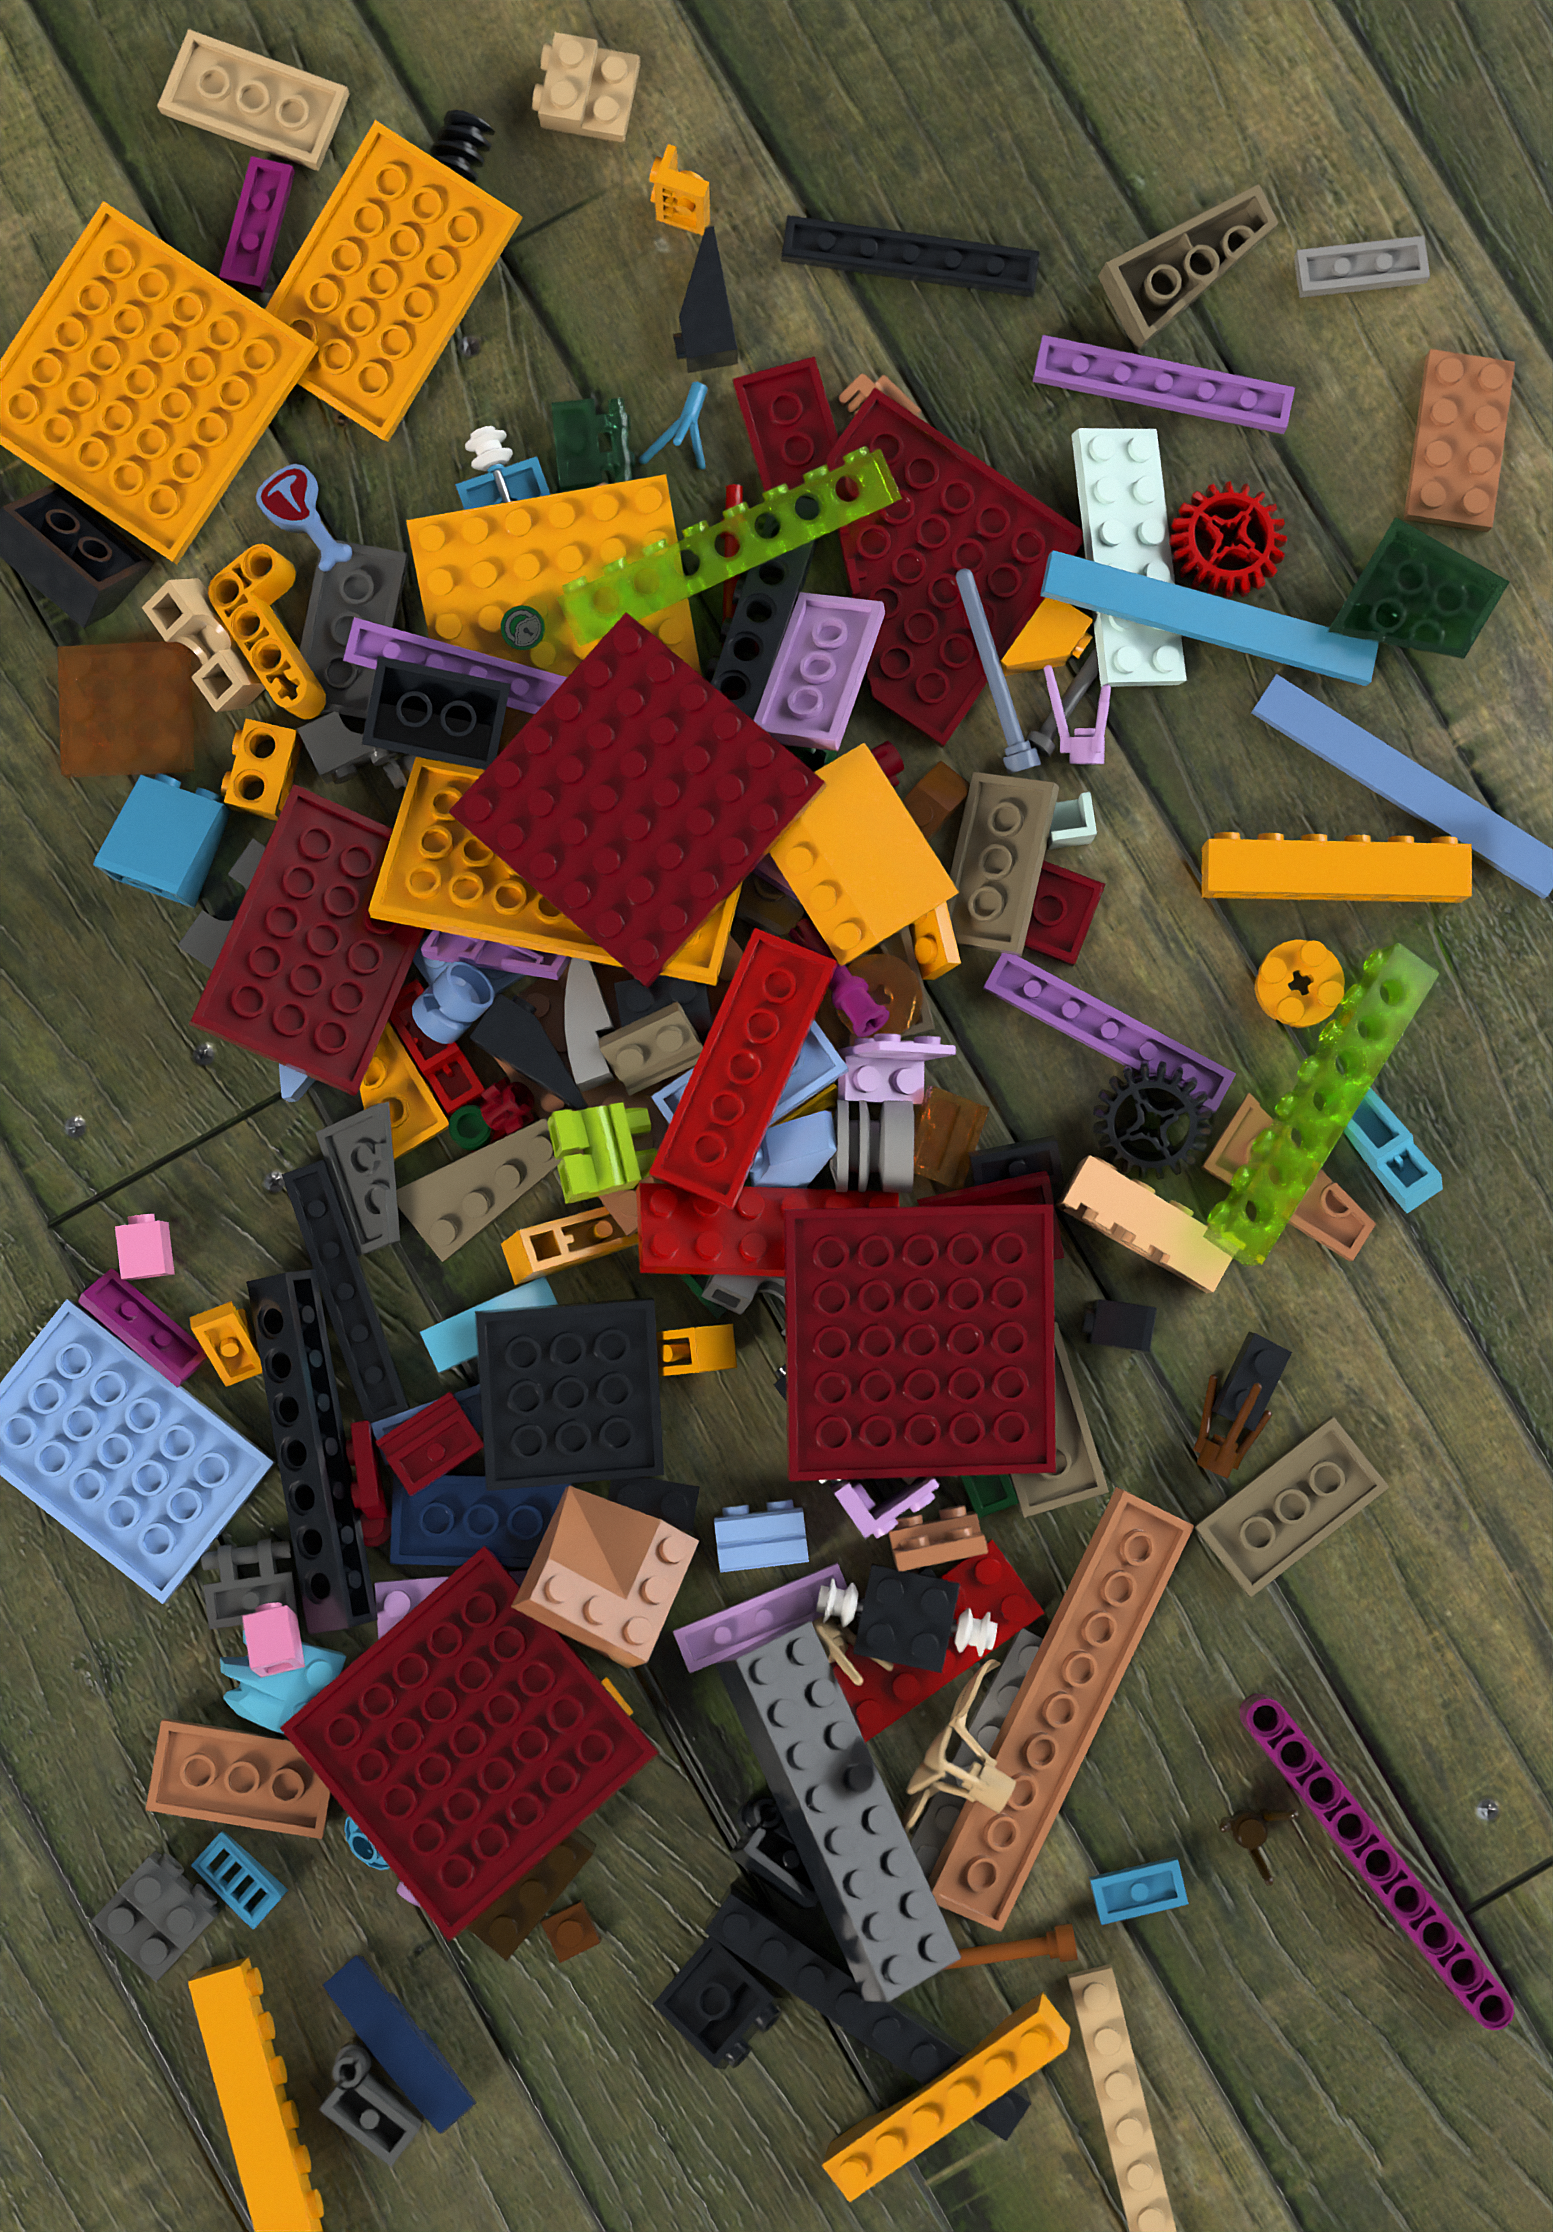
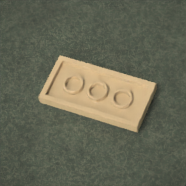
[157,29,350,171]

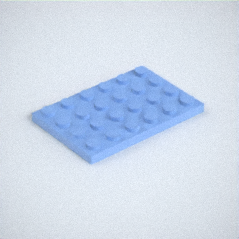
[0,1299,277,1604]

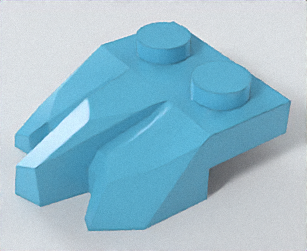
[220,1630,346,1734]

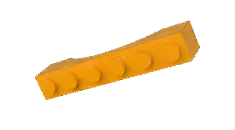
[822,1992,1070,2202]

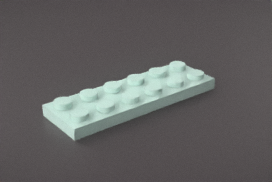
[1071,428,1187,687]

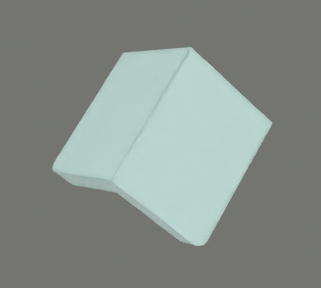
[1047,792,1097,850]

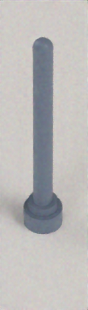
[956,568,1041,775]

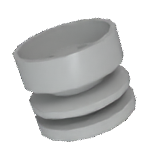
[829,1100,914,1193]

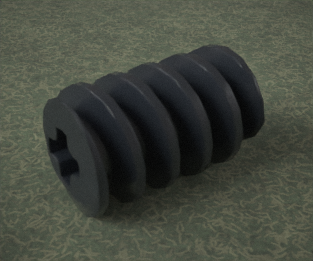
[430,110,495,183]

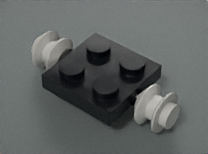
[816,1563,997,1673]

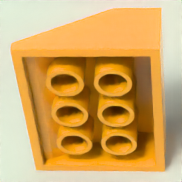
[769,743,959,966]

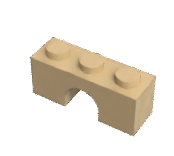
[142,578,266,712]

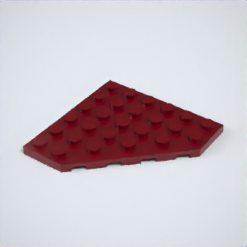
[825,387,1084,749]

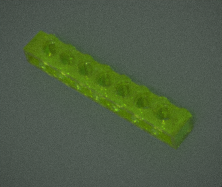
[557,446,902,648]
[1203,943,1439,1266]

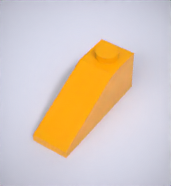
[501,1206,639,1285]

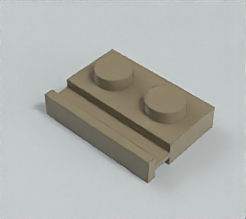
[598,1001,704,1096]

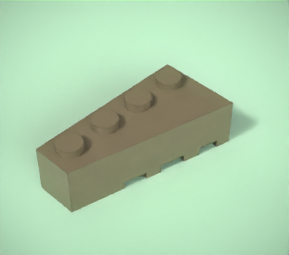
[1098,184,1278,353]

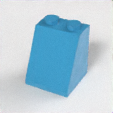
[93,773,231,908]

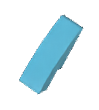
[1323,1074,1443,1213]
[420,1276,558,1373]

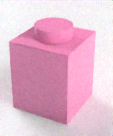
[115,1214,175,1280]
[242,1603,305,1678]

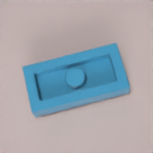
[1089,1856,1189,1925]

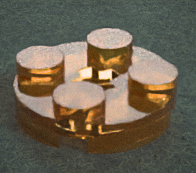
[837,954,924,1038]

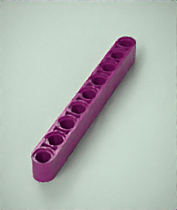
[1239,1693,1514,2030]

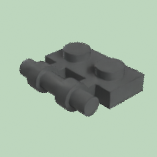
[201,1538,300,1629]

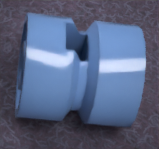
[412,961,494,1044]

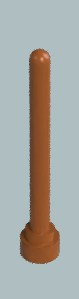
[942,1923,1078,1970]

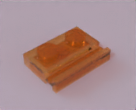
[913,1086,990,1190]

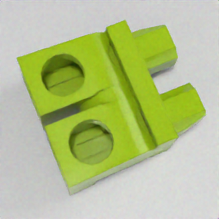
[547,1102,658,1204]

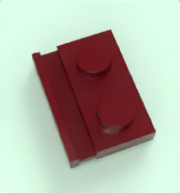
[375,1392,484,1496]

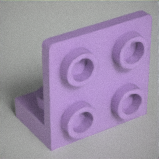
[838,1034,956,1106]
[829,1477,939,1538]

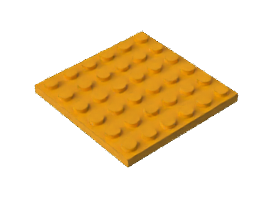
[0,201,319,564]
[406,474,702,765]

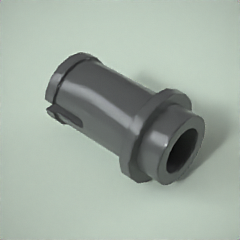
[383,754,439,790]

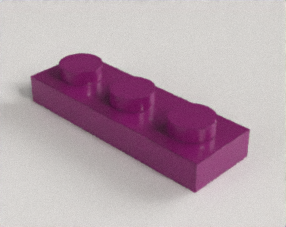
[219,156,295,293]
[78,1268,208,1388]

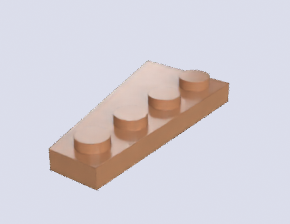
[1201,1093,1376,1262]

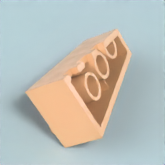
[1055,1155,1239,1293]

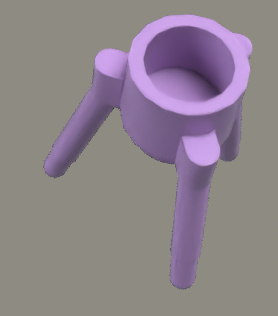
[1044,665,1111,765]

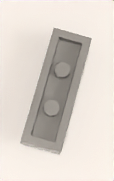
[1294,236,1430,298]

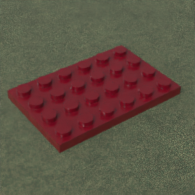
[188,784,425,1096]

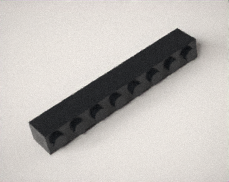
[705,1884,1032,2142]

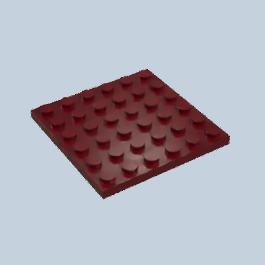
[448,612,827,988]
[784,1203,1056,1481]
[280,1546,660,1941]

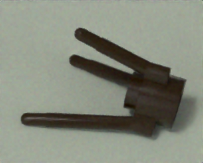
[1219,1808,1298,1886]

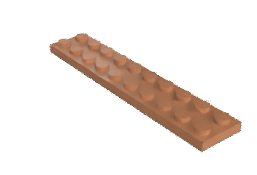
[927,1487,1194,1932]

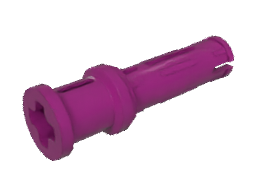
[788,919,889,1037]

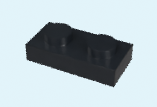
[968,1135,1064,1186]
[1211,1332,1292,1432]
[608,1477,700,1531]

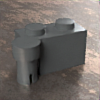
[319,2041,425,2167]

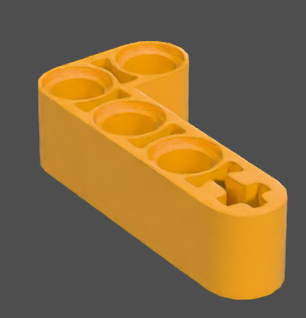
[208,544,326,719]

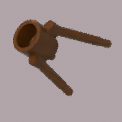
[1193,1374,1272,1478]

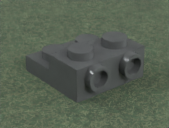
[91,1851,221,1983]

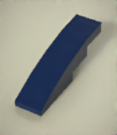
[323,1955,476,2134]

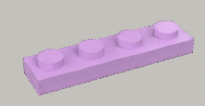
[673,1562,848,1673]

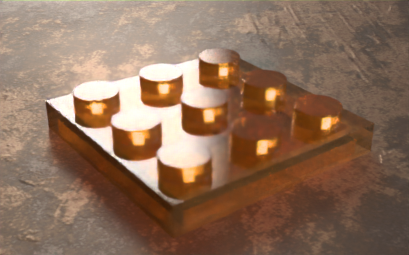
[57,641,195,778]

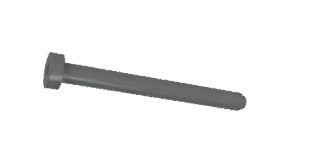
[1025,647,1099,757]

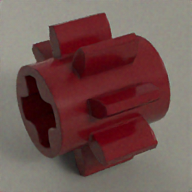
[481,1077,535,1135]

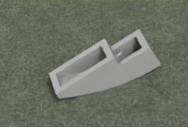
[565,957,616,1092]

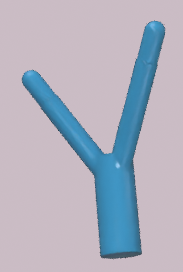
[639,382,708,470]

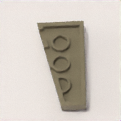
[396,1117,563,1262]

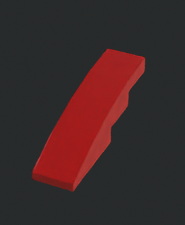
[389,979,509,1153]

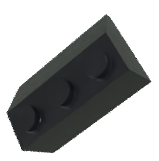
[0,482,154,628]
[362,656,511,770]

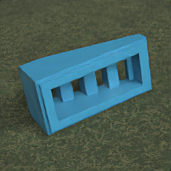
[191,1830,288,1930]

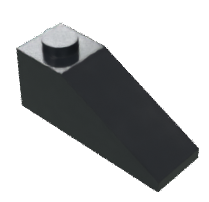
[673,226,738,373]
[470,993,590,1111]

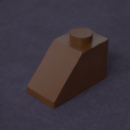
[902,761,970,843]

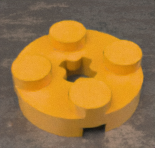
[1255,939,1345,1028]

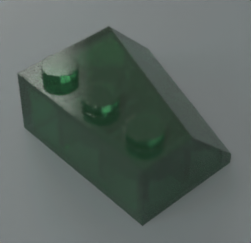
[1327,517,1510,659]

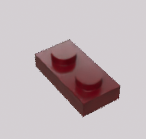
[346,1420,387,1521]

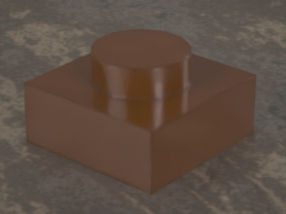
[541,1899,601,1963]

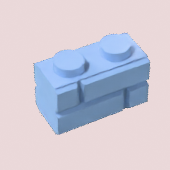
[714,1499,809,1573]

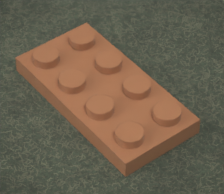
[1404,349,1515,532]
[146,1718,332,1839]

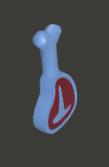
[256,464,352,571]

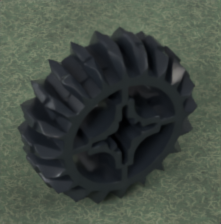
[1093,1061,1212,1180]

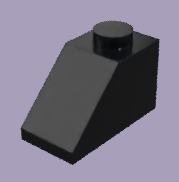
[1081,1299,1157,1352]

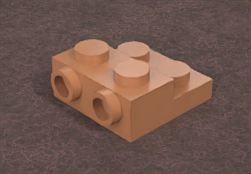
[888,1505,988,1571]

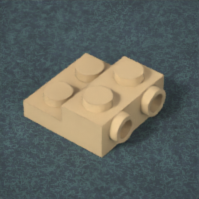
[532,32,640,143]

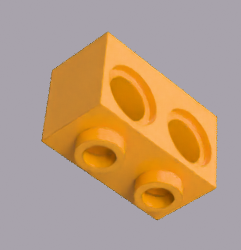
[221,718,303,821]

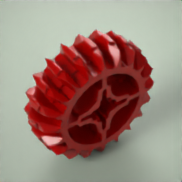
[1169,481,1287,599]

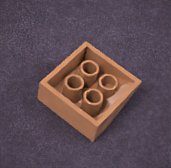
[512,1486,699,1669]

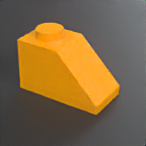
[1000,598,1093,676]
[656,1324,737,1376]

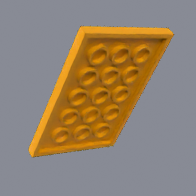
[264,120,523,442]

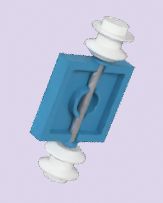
[456,426,550,510]

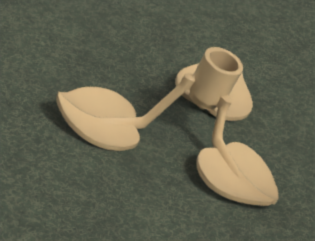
[901,1659,1017,1835]

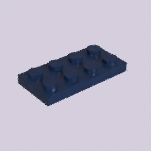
[390,1474,572,1567]

